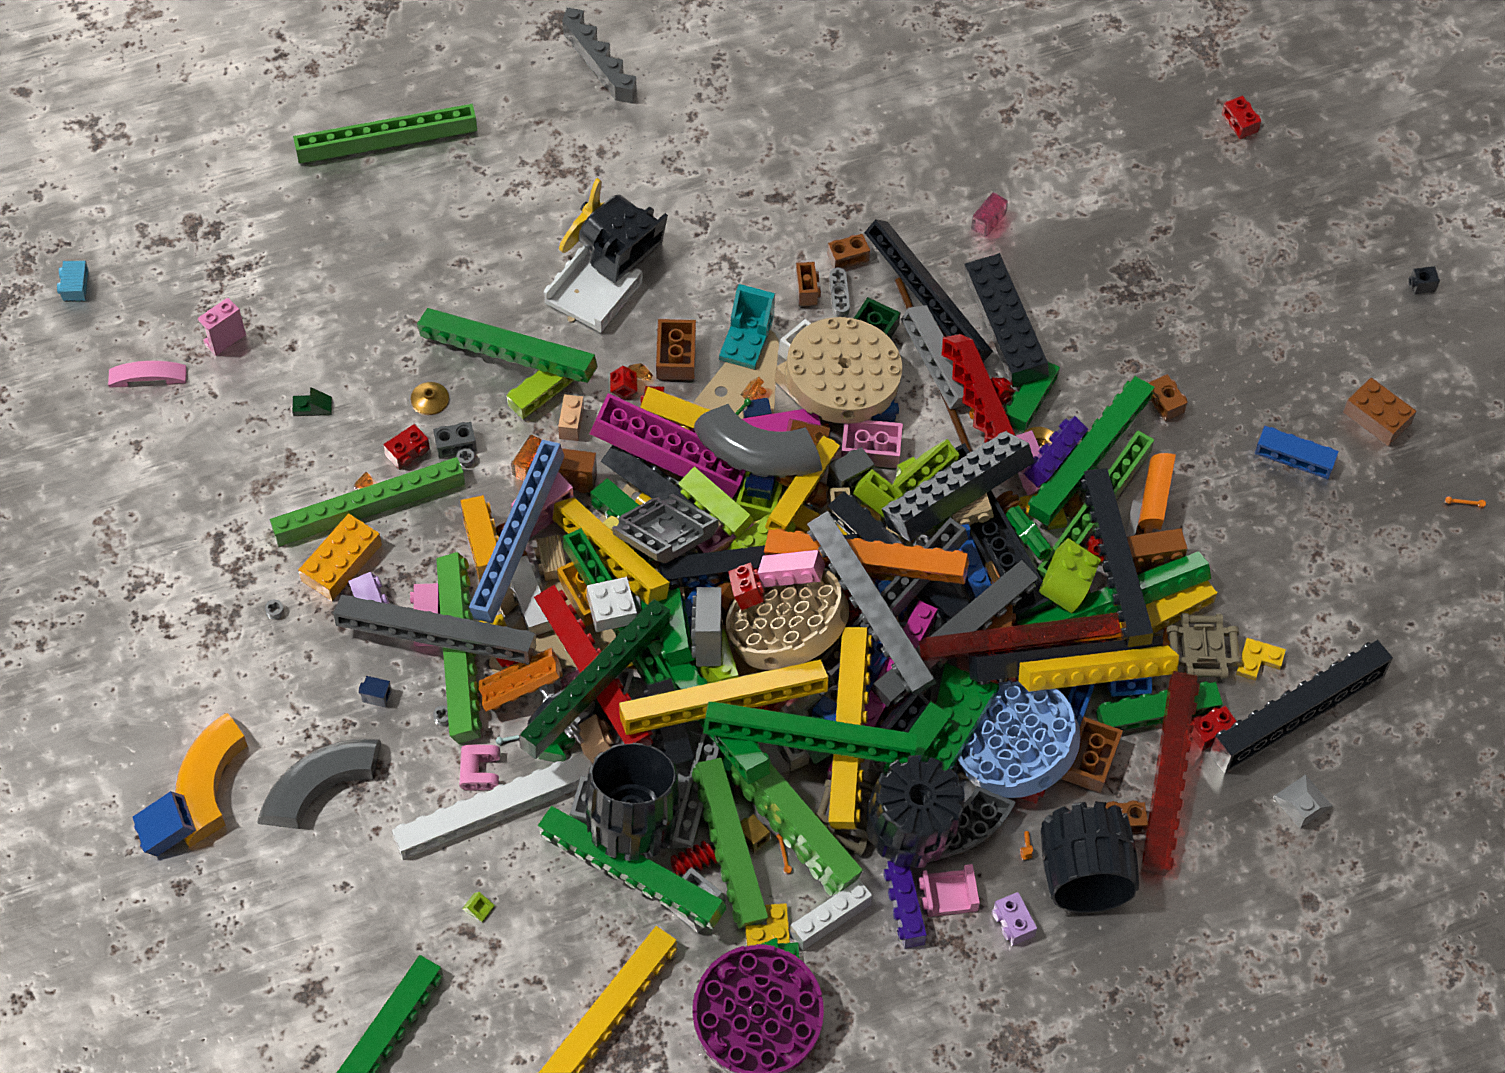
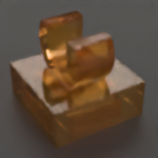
[740,377,767,400]
[1063,493,1084,519]

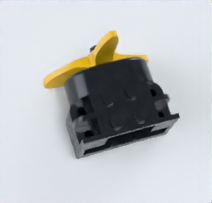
[559,178,668,284]

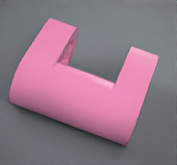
[459,745,500,790]

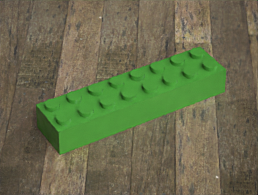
[729,764,863,896]

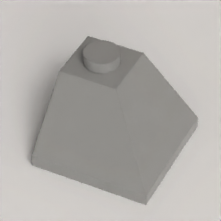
[1273,775,1332,829]

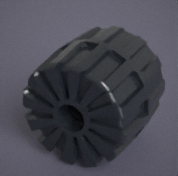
[585,743,679,861]
[867,755,965,868]
[1041,801,1139,913]

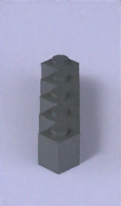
[562,7,637,104]

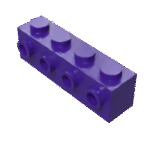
[1023,416,1088,487]
[883,861,927,949]

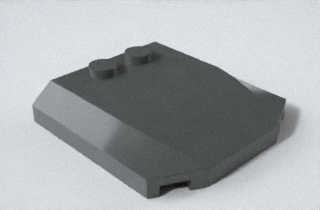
[612,494,719,563]

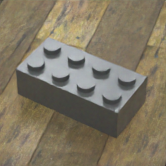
[691,587,722,666]

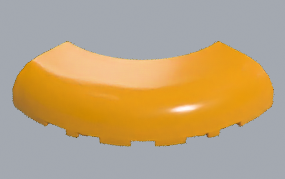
[175,713,248,848]

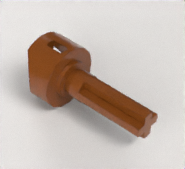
[776,475,827,509]

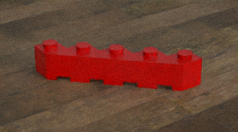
[941,334,1015,443]

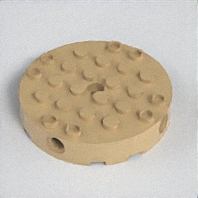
[785,317,902,424]
[726,570,849,670]

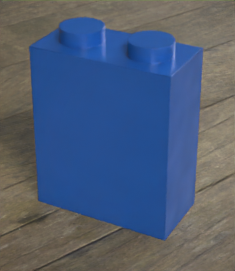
[132,791,196,856]

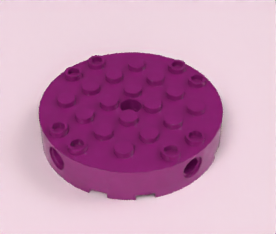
[692,944,824,1073]

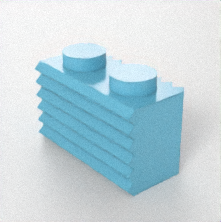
[57,261,89,301]

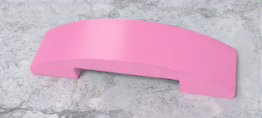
[108,361,186,387]

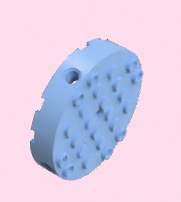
[958,680,1080,798]

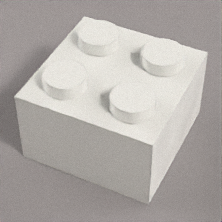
[587,577,637,632]

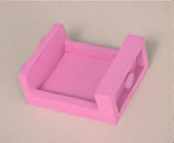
[198,298,246,356]
[918,864,980,917]

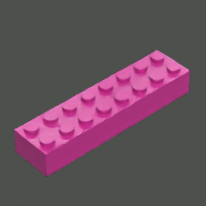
[589,393,745,499]

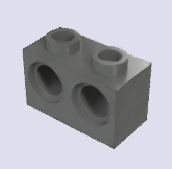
[433,422,477,458]

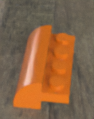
[1138,453,1176,534]
[479,647,563,711]

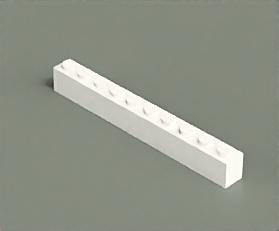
[392,754,592,860]

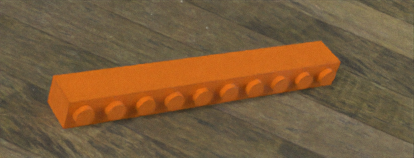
[764,529,969,584]

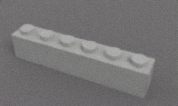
[901,305,968,410]

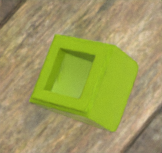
[462,892,495,922]

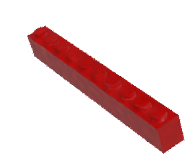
[534,585,653,746]

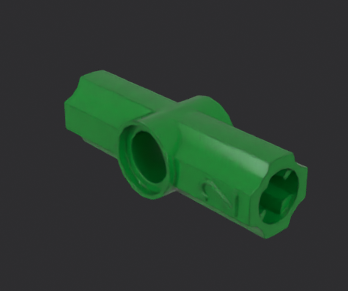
[1006,505,1053,560]

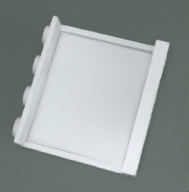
[544,246,642,333]

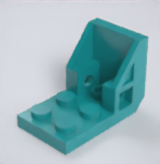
[719,284,775,370]

